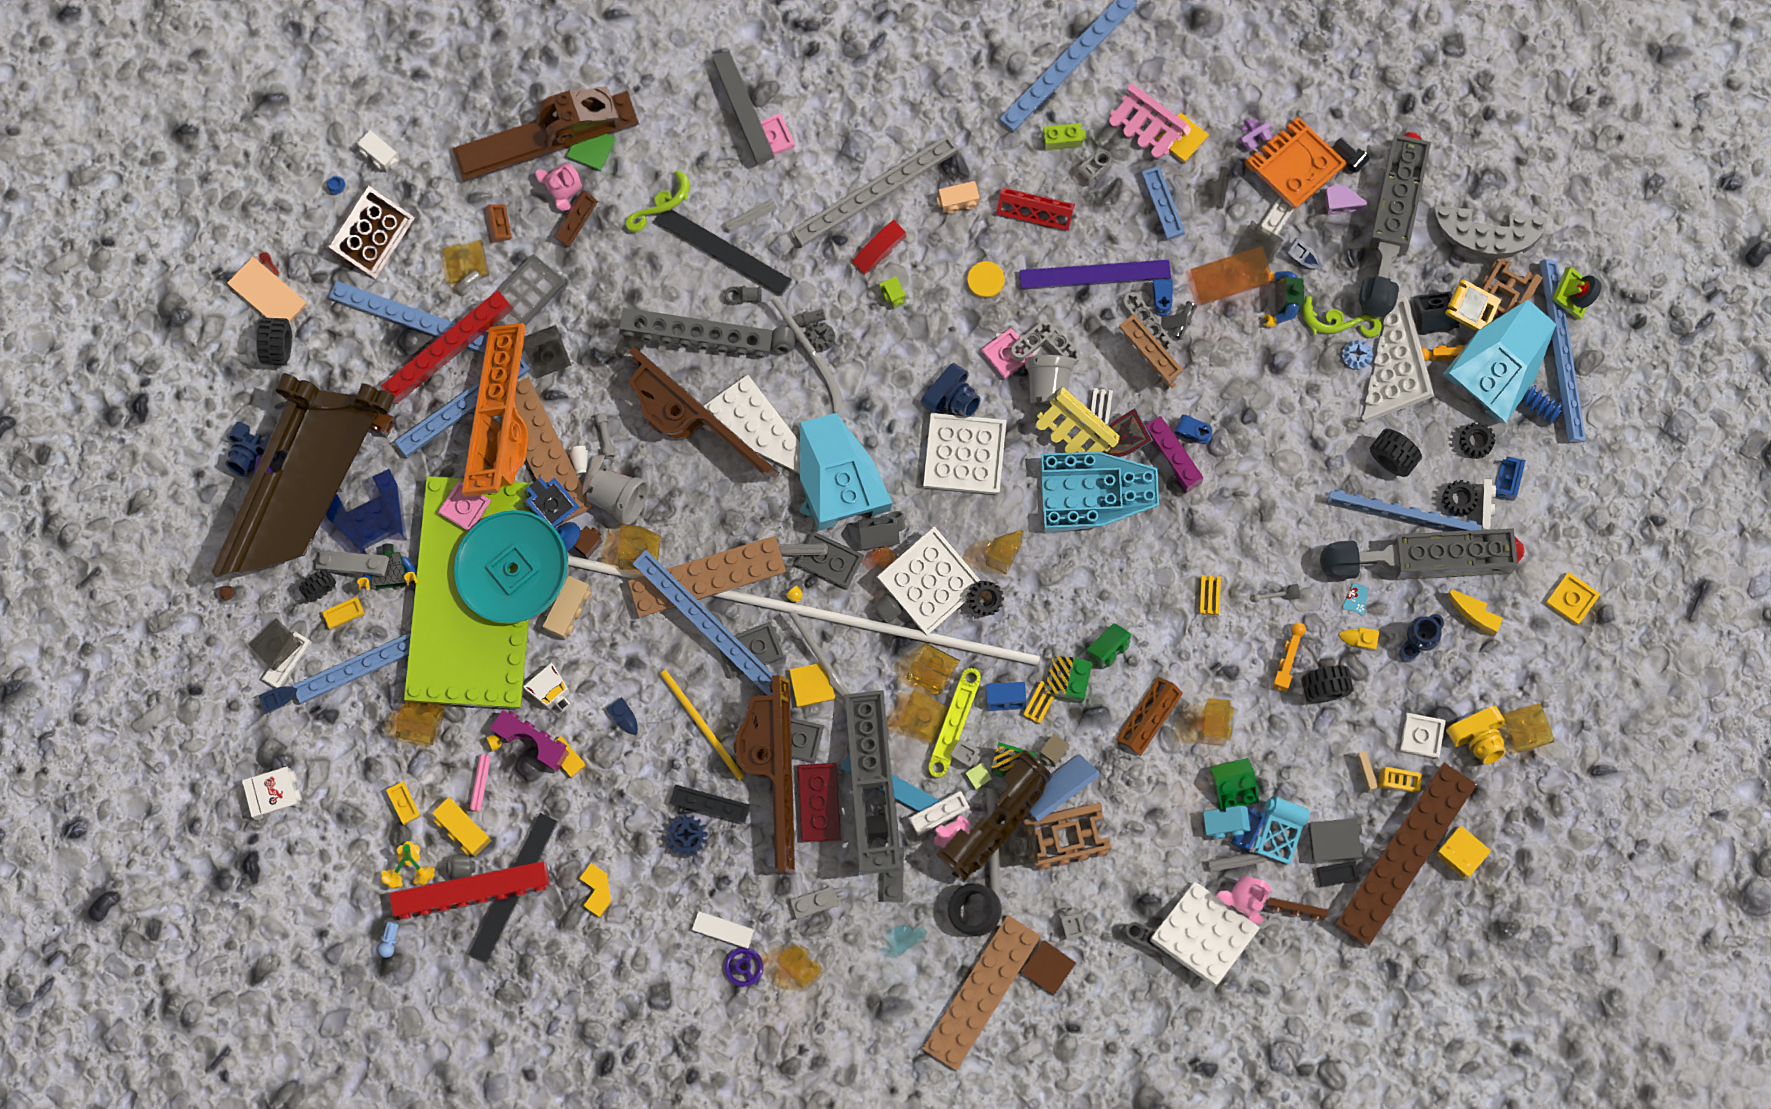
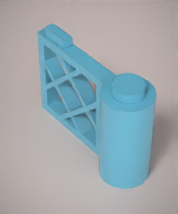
[1253,796,1310,865]

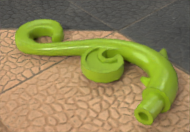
[625,170,690,233]
[1302,296,1382,338]

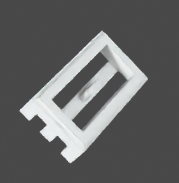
[1091,388,1113,425]

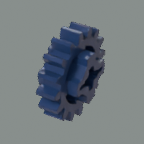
[665,814,708,858]

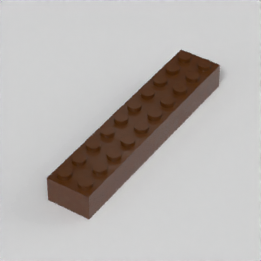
[1334,762,1477,949]

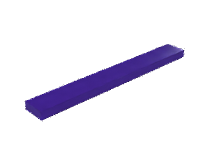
[1020,260,1171,290]

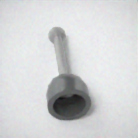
[1253,583,1300,602]

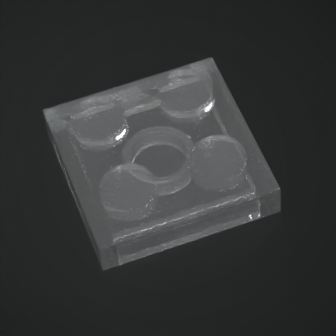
[889,729,931,783]

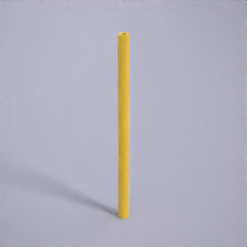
[660,669,745,781]

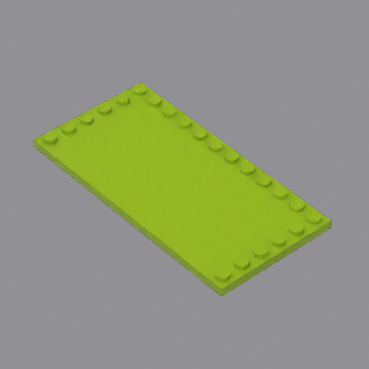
[404,476,532,709]

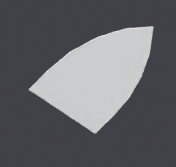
[582,455,605,496]

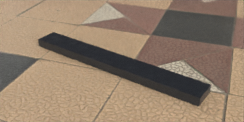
[656,209,792,296]
[469,813,558,963]

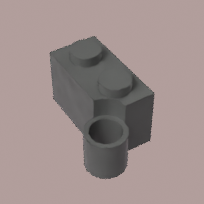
[858,511,905,549]

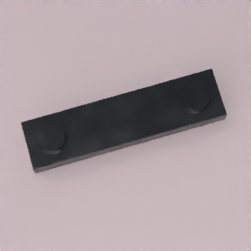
[670,784,751,824]

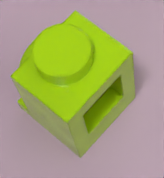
[879,276,906,308]

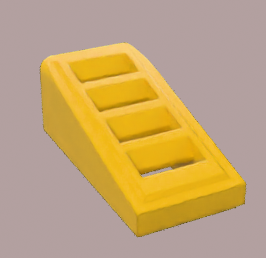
[1378,767,1422,793]

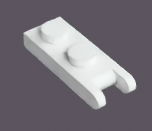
[1482,479,1496,530]

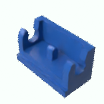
[1495,457,1526,501]
[986,682,1026,711]
[1231,808,1267,853]

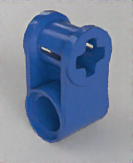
[1153,279,1173,317]
[1174,414,1212,444]

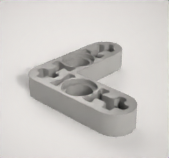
[1010,321,1081,365]

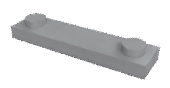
[316,551,389,576]

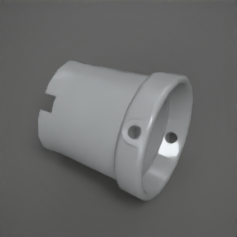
[1025,355,1074,408]
[587,468,649,526]

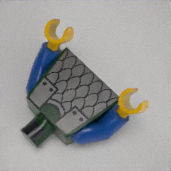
[1261,271,1304,328]
[357,543,418,590]

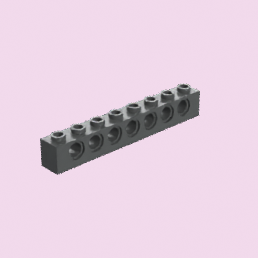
[619,307,773,358]

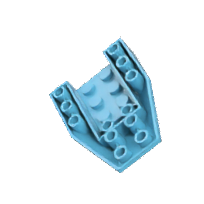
[1442,300,1556,423]
[800,413,892,531]
[1041,452,1159,534]

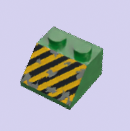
[1044,656,1093,703]
[991,742,1036,778]

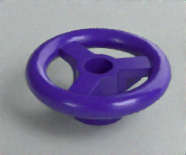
[724,947,764,987]

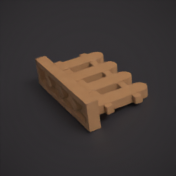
[1119,314,1183,388]

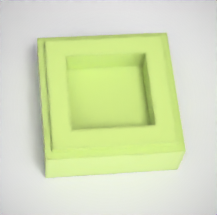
[966,763,992,790]

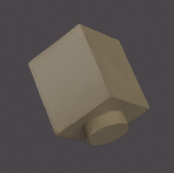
[1039,733,1069,766]

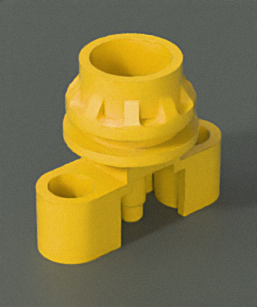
[1446,706,1506,765]

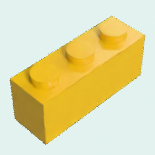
[432,797,492,857]

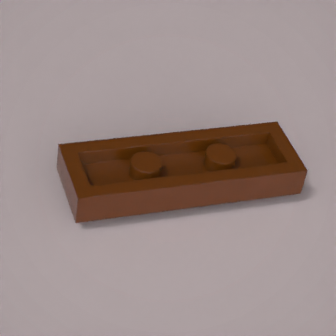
[553,190,598,247]
[1266,897,1328,922]

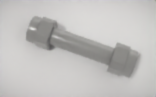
[595,412,616,459]

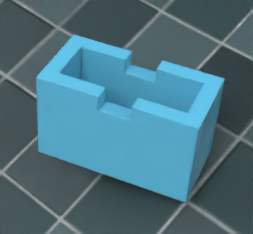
[1204,806,1250,839]

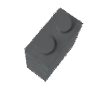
[1308,818,1365,864]

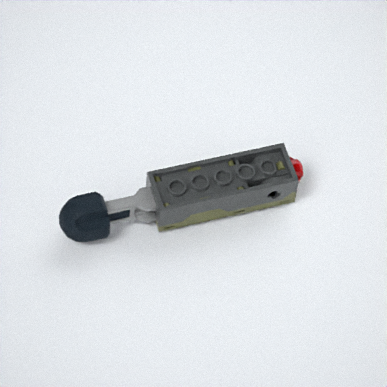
[1359,132,1431,317]
[1320,528,1524,579]

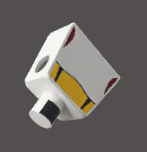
[524,663,571,712]

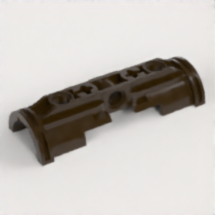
[936,749,1052,882]

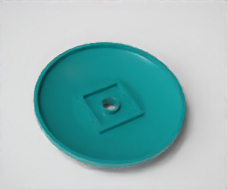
[454,510,568,623]

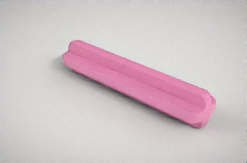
[470,754,491,812]

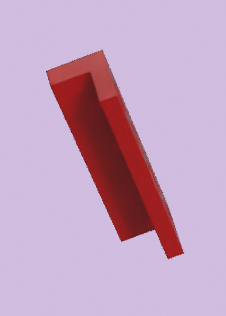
[996,187,1075,231]

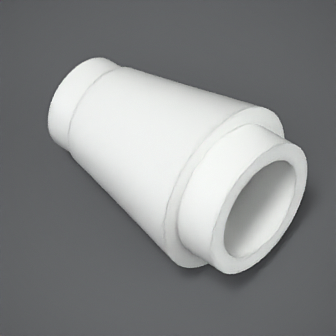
[569,446,588,474]

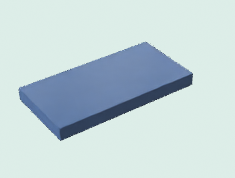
[1028,754,1100,822]

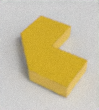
[579,863,612,918]

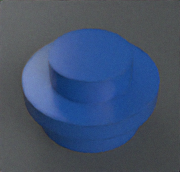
[327,176,346,194]

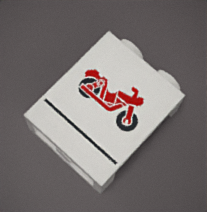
[242,767,302,820]

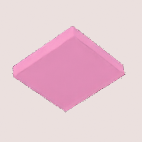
[760,113,795,155]
[981,328,1034,380]
[438,481,492,532]

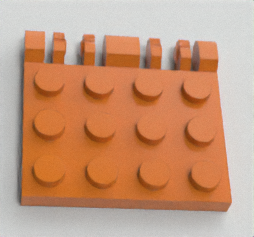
[1245,117,1347,210]

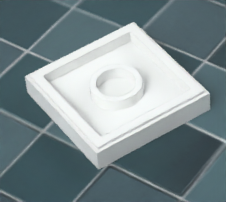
[1399,713,1445,759]

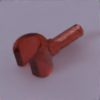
[258,252,279,275]

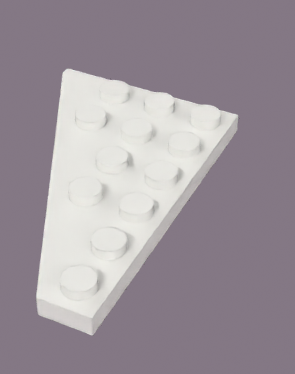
[1362,296,1434,423]
[703,375,800,474]

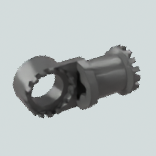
[725,286,762,305]

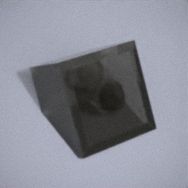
[523,324,571,379]

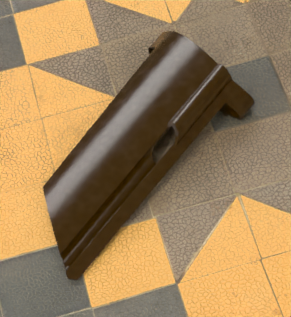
[211,373,395,578]

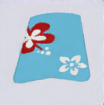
[1343,584,1368,615]

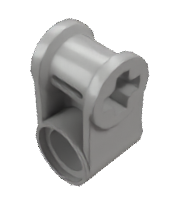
[1077,150,1111,185]

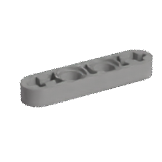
[1123,292,1173,353]

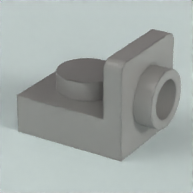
[950,739,980,769]
[1058,907,1086,940]

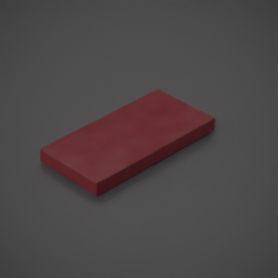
[798,763,841,843]

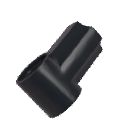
[1332,137,1370,173]

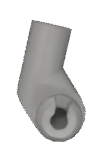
[457,270,481,295]

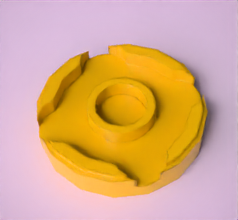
[967,261,1005,298]

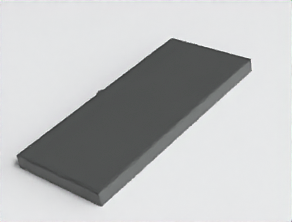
[1161,313,1188,329]

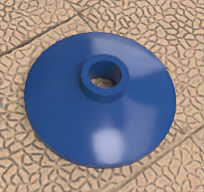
[556,522,580,551]

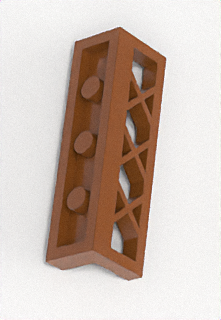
[1115,677,1183,756]

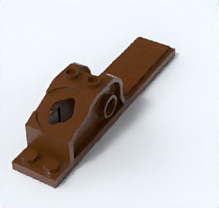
[452,86,639,182]
[629,346,780,478]
[733,675,795,875]

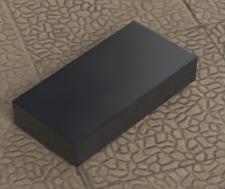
[1316,861,1360,888]

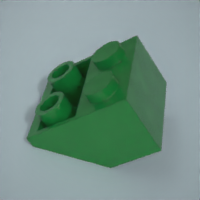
[1086,623,1131,670]
[1210,758,1259,811]

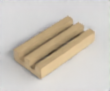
[1356,751,1378,793]

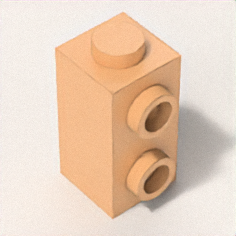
[936,181,980,214]

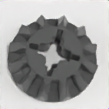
[805,322,835,352]

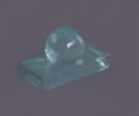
[891,925,927,958]

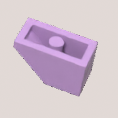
[1324,184,1367,215]

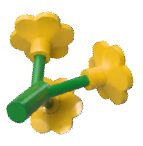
[381,841,435,889]

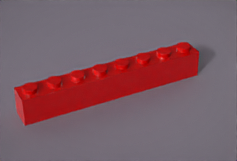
[381,290,514,404]
[390,861,551,920]

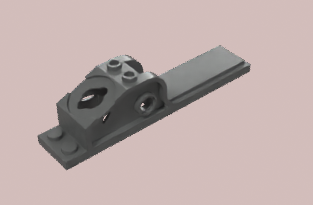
[845,690,900,875]

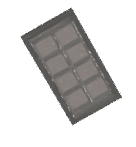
[493,254,566,327]

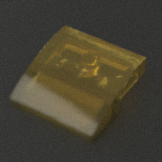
[443,240,489,284]
[1503,703,1554,753]

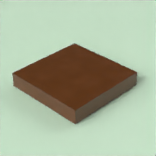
[1021,940,1077,995]

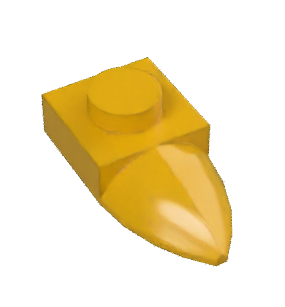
[1338,627,1379,651]

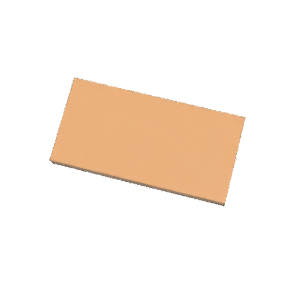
[227,257,308,323]

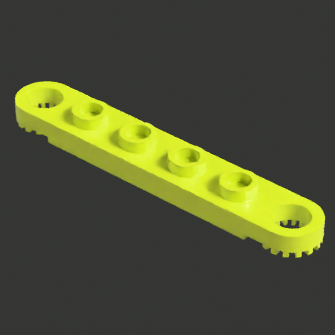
[929,668,981,778]

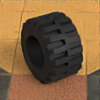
[256,317,292,366]
[1369,429,1422,477]
[1301,665,1354,703]

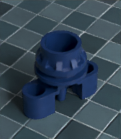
[921,363,981,417]
[225,422,280,477]
[1399,614,1444,663]

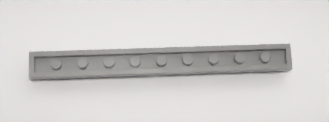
[792,134,959,247]

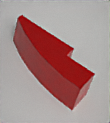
[852,219,906,275]

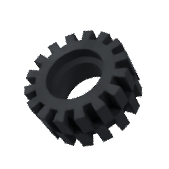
[1459,422,1496,459]
[1442,480,1479,517]
[299,569,336,602]
[967,581,1004,616]

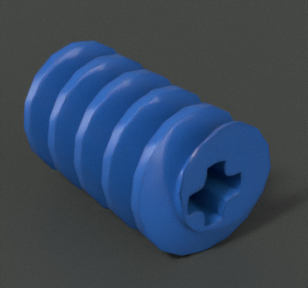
[1520,385,1562,425]

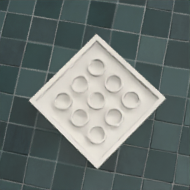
[923,413,1006,495]
[876,526,981,635]
[1150,882,1260,988]

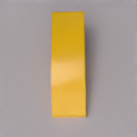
[1447,589,1503,636]

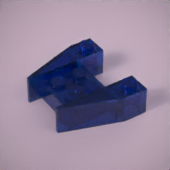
[326,469,407,554]

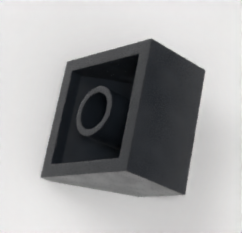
[1413,291,1460,333]

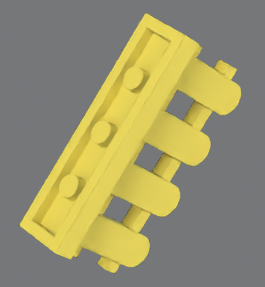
[1036,387,1119,453]

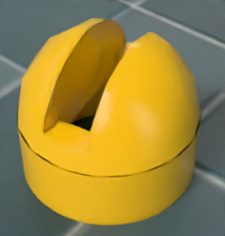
[786,585,803,602]
[486,735,502,752]

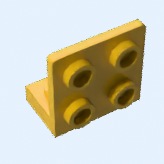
[1436,826,1491,880]

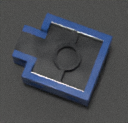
[524,477,580,528]

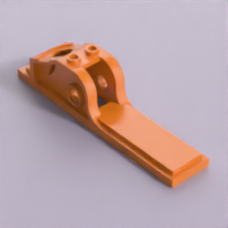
[462,323,528,497]

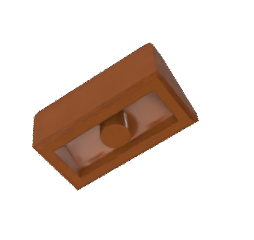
[484,204,512,243]

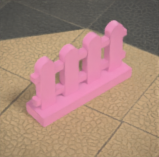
[1110,83,1191,159]

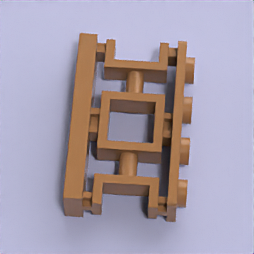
[1481,258,1543,322]
[1023,803,1112,870]

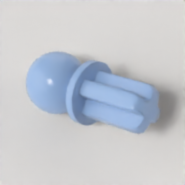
[378,922,398,958]

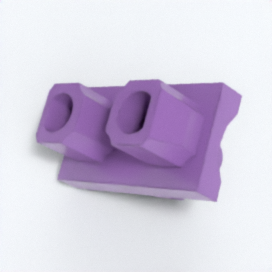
[1237,118,1273,151]

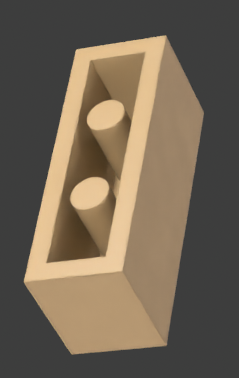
[543,576,592,640]

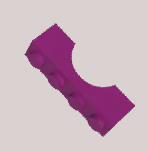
[1145,416,1204,493]
[490,710,569,773]

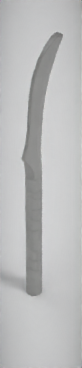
[771,296,842,413]
[789,610,851,699]

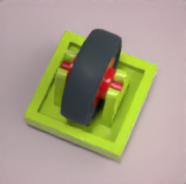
[1552,267,1602,319]

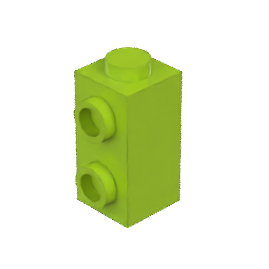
[1043,123,1086,151]

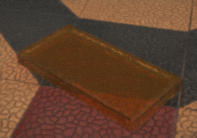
[1190,246,1274,305]

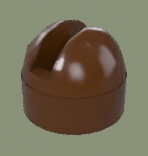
[219,586,234,600]

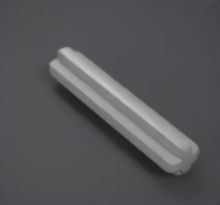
[725,199,777,232]
[778,543,828,556]
[1208,853,1266,872]

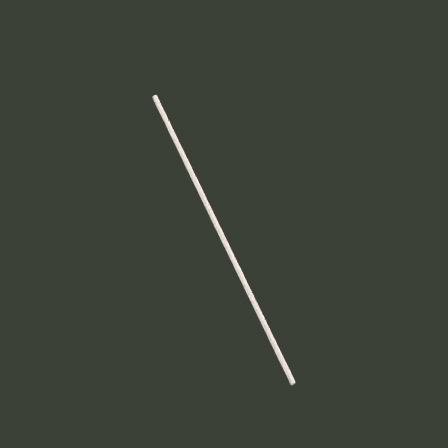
[568,555,1040,666]

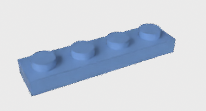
[1142,166,1185,240]

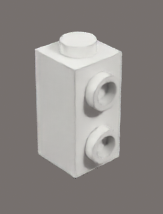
[357,130,400,173]

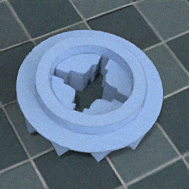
[1342,339,1373,369]

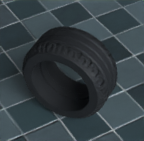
[947,883,1002,937]

